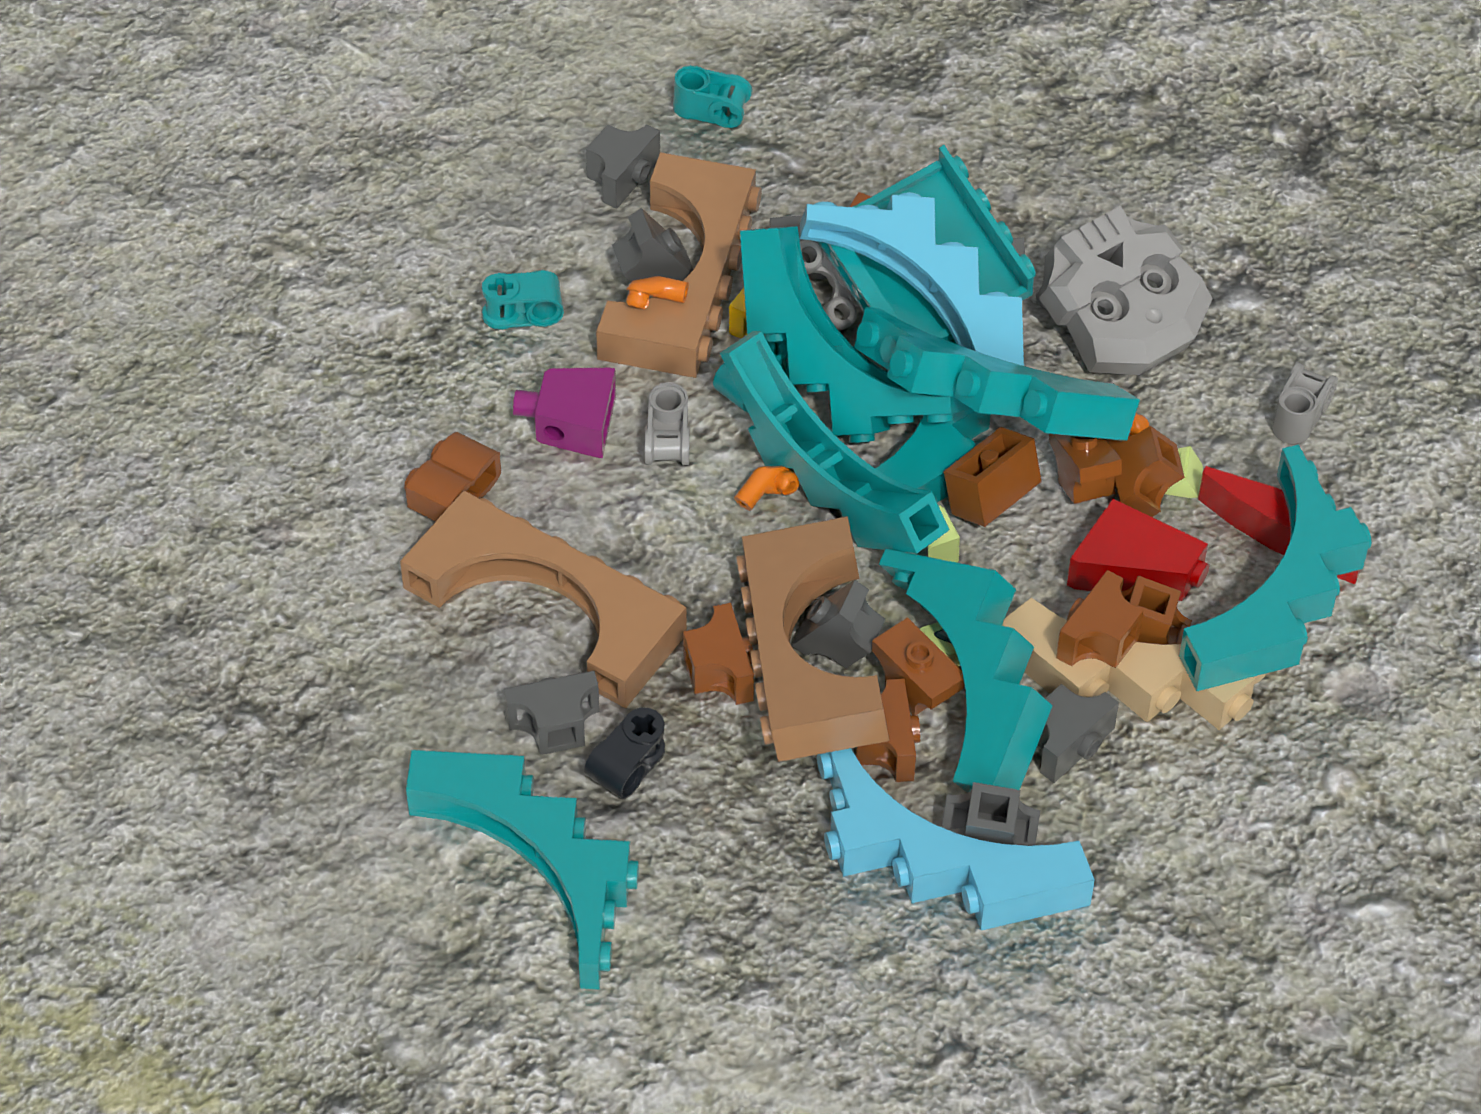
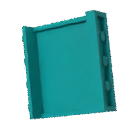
[817,145,1036,341]

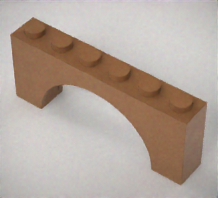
[596,152,762,378]
[400,491,687,708]
[736,516,890,762]

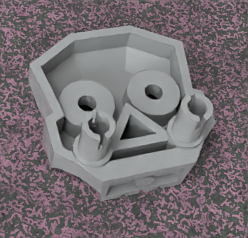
[1036,205,1213,375]

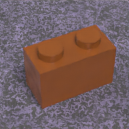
[944,427,1042,527]

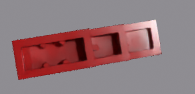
[1198,466,1361,584]

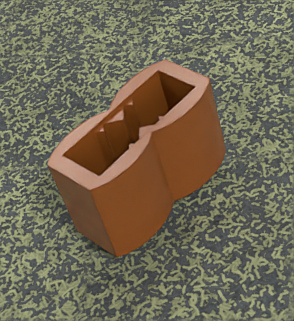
[404,432,501,521]

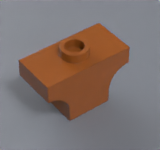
[1106,426,1185,517]
[1049,434,1122,504]
[1056,570,1144,668]
[1121,576,1192,645]
[683,603,754,705]
[872,617,965,715]
[853,678,920,782]

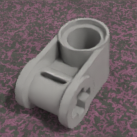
[1272,362,1338,444]
[645,382,690,465]

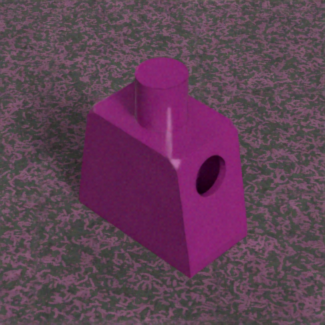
[513,367,616,458]

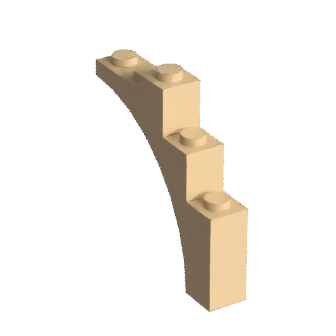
[1002,598,1267,730]

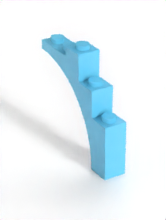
[800,192,1024,366]
[817,748,1095,931]

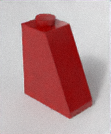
[1067,499,1210,601]

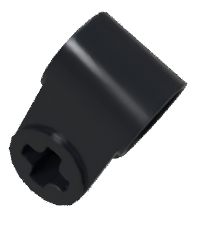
[584,707,665,799]

